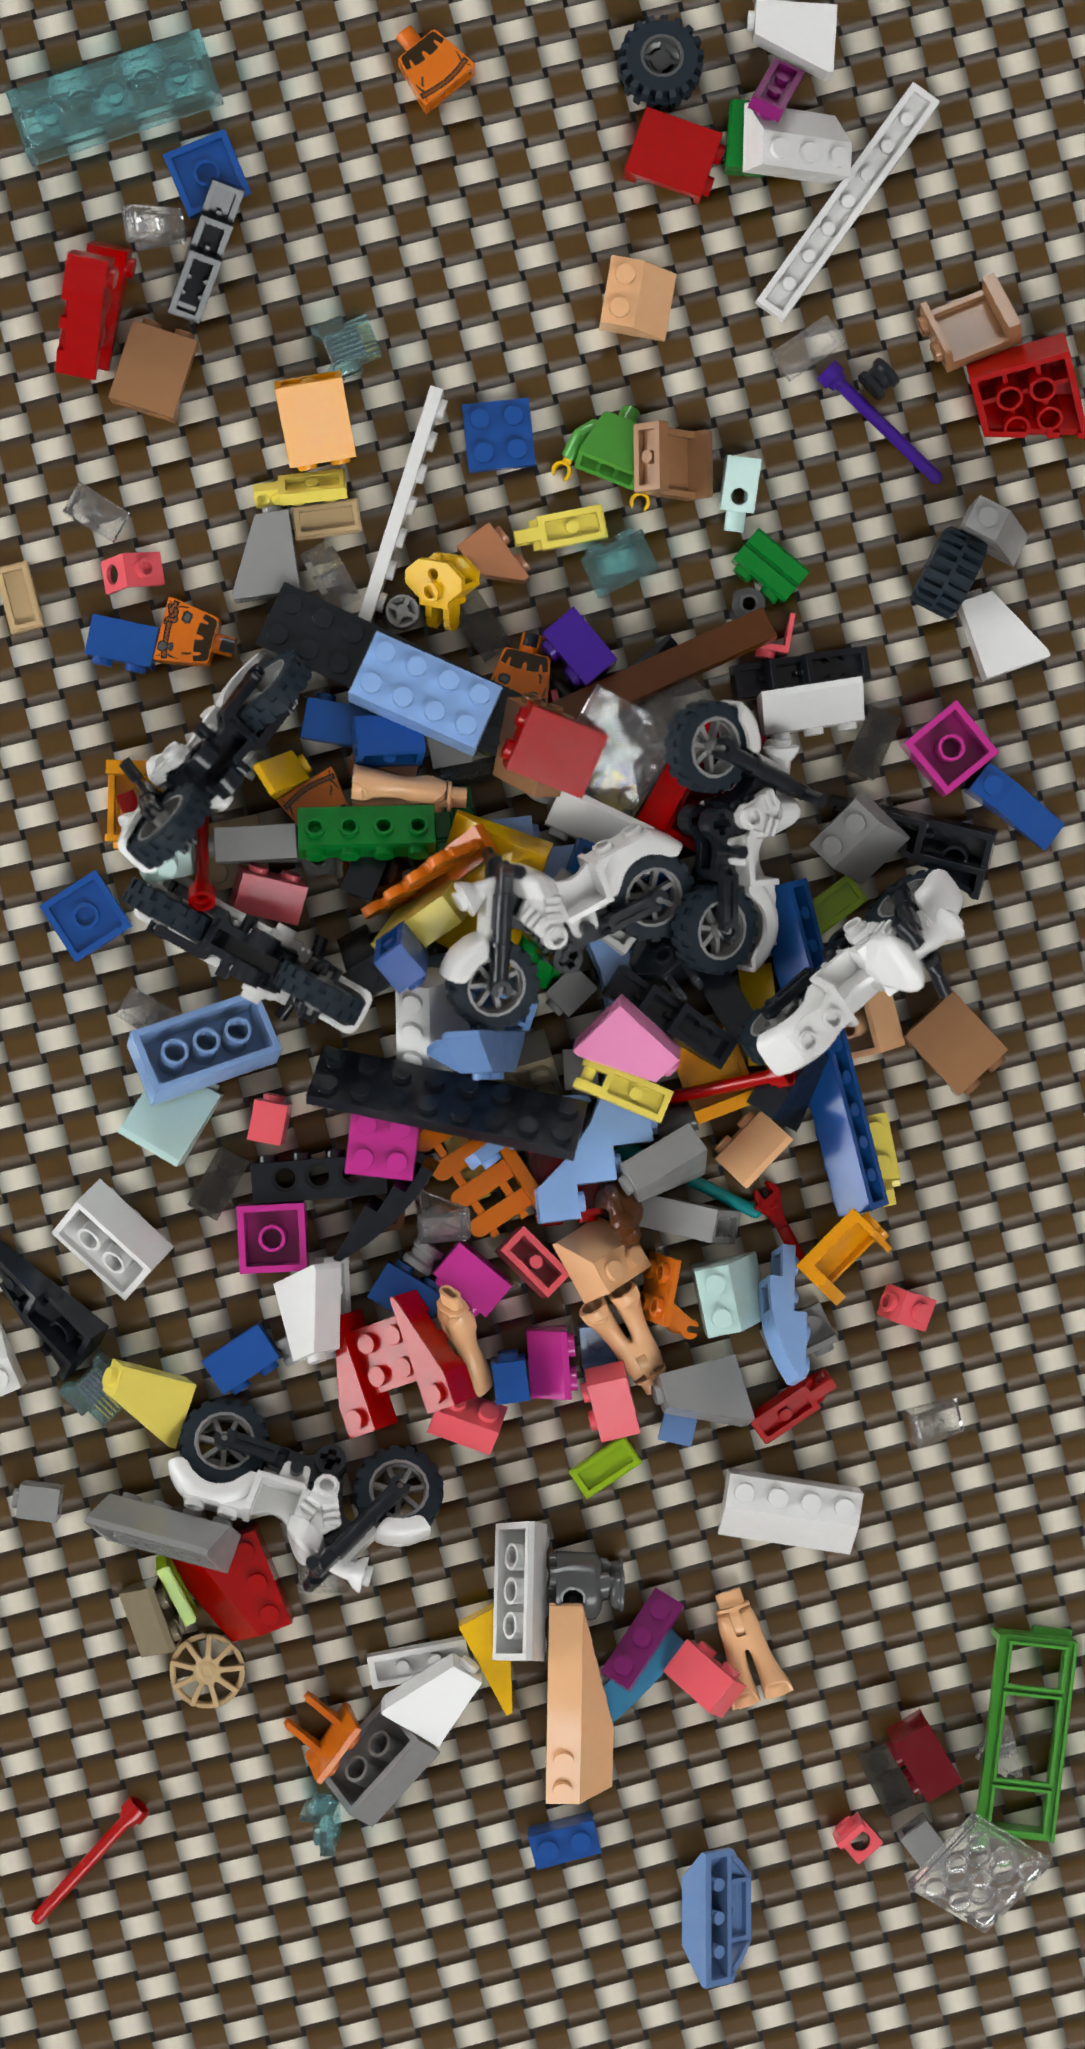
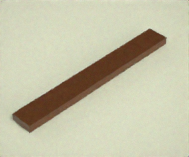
[550,607,777,725]

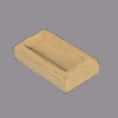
[291,498,363,542]
[0,560,45,635]

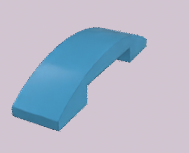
[603,1628,685,1723]

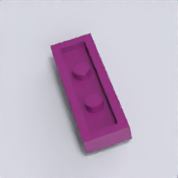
[747,57,805,122]
[600,1587,684,1692]

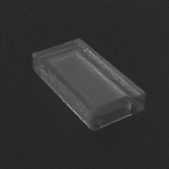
[770,315,846,382]

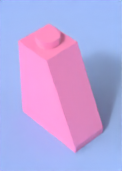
[573,994,681,1083]

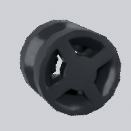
[857,357,900,401]

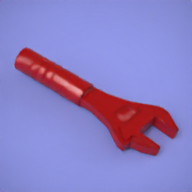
[753,1181,806,1262]

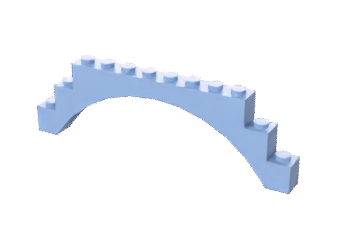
[491,815,658,1224]

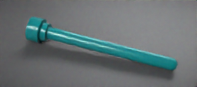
[614,1144,761,1218]

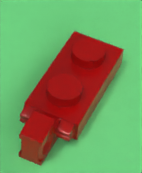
[751,1368,837,1444]

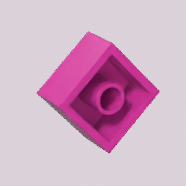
[900,700,999,798]
[345,1113,420,1181]
[236,1200,310,1274]
[434,1238,512,1318]

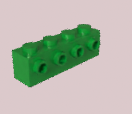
[297,805,436,862]

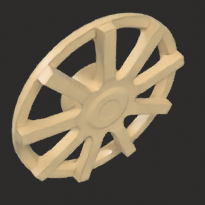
[170,1633,245,1708]

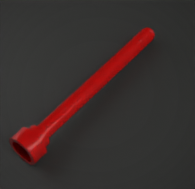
[188,815,216,911]
[669,1067,796,1105]
[31,1796,150,1925]

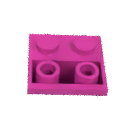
[526,1325,578,1400]

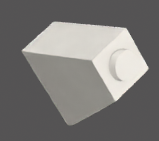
[747,0,838,81]
[958,588,1050,681]
[273,1261,342,1365]
[381,1652,482,1747]

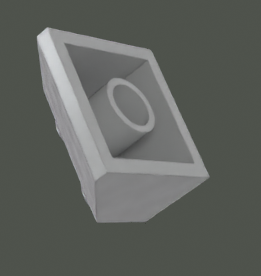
[809,790,910,884]

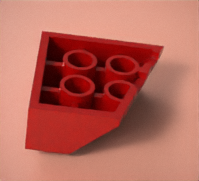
[966,333,1085,439]
[171,1523,294,1642]

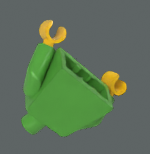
[551,405,650,511]

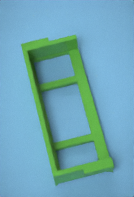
[967,1625,1078,1843]

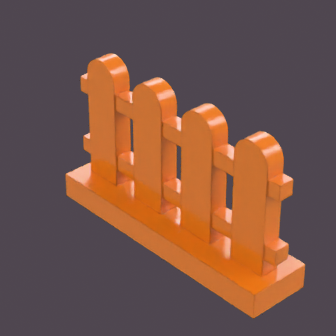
[361,823,499,920]
[418,1128,539,1239]

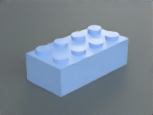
[348,631,503,757]
[126,995,282,1106]

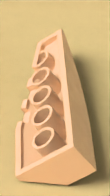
[545,1603,614,1804]

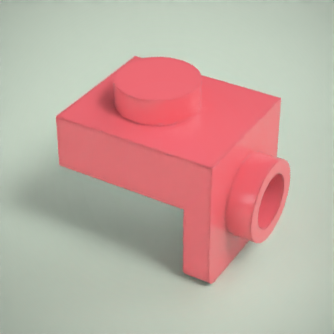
[877,1283,937,1332]

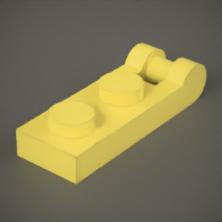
[572,1058,674,1124]

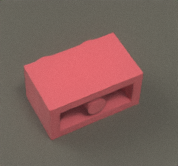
[229,863,308,926]
[247,1092,293,1146]
[494,1226,569,1298]
[580,1360,641,1443]
[427,1397,508,1455]
[663,1639,747,1718]

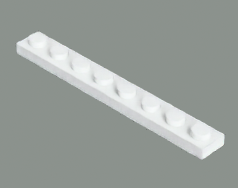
[755,82,940,323]
[358,385,448,623]

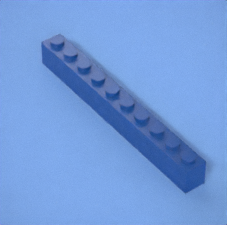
[771,878,889,1217]

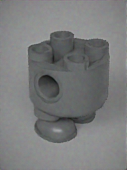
[547,1551,625,1620]

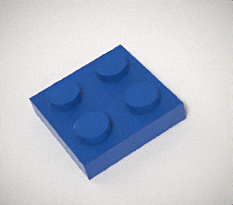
[162,129,252,220]
[462,398,536,474]
[39,869,134,963]

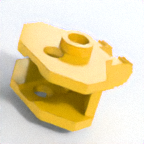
[405,551,480,632]

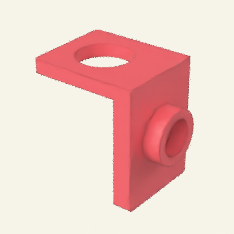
[101,552,165,594]
[753,613,796,660]
[832,1812,883,1864]

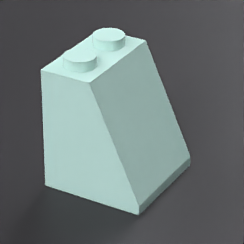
[118,1083,224,1167]
[690,1251,762,1338]

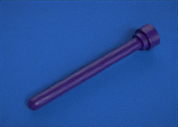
[816,360,943,484]

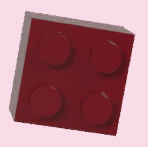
[885,1709,963,1803]

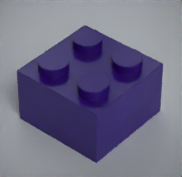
[541,606,617,689]

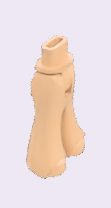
[351,764,467,813]
[579,1281,666,1395]
[436,1285,494,1397]
[715,1587,794,1710]

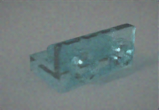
[581,528,659,599]
[300,1794,341,1856]

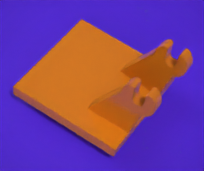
[640,1251,699,1339]
[283,1691,362,1785]

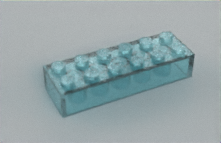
[6,28,224,166]

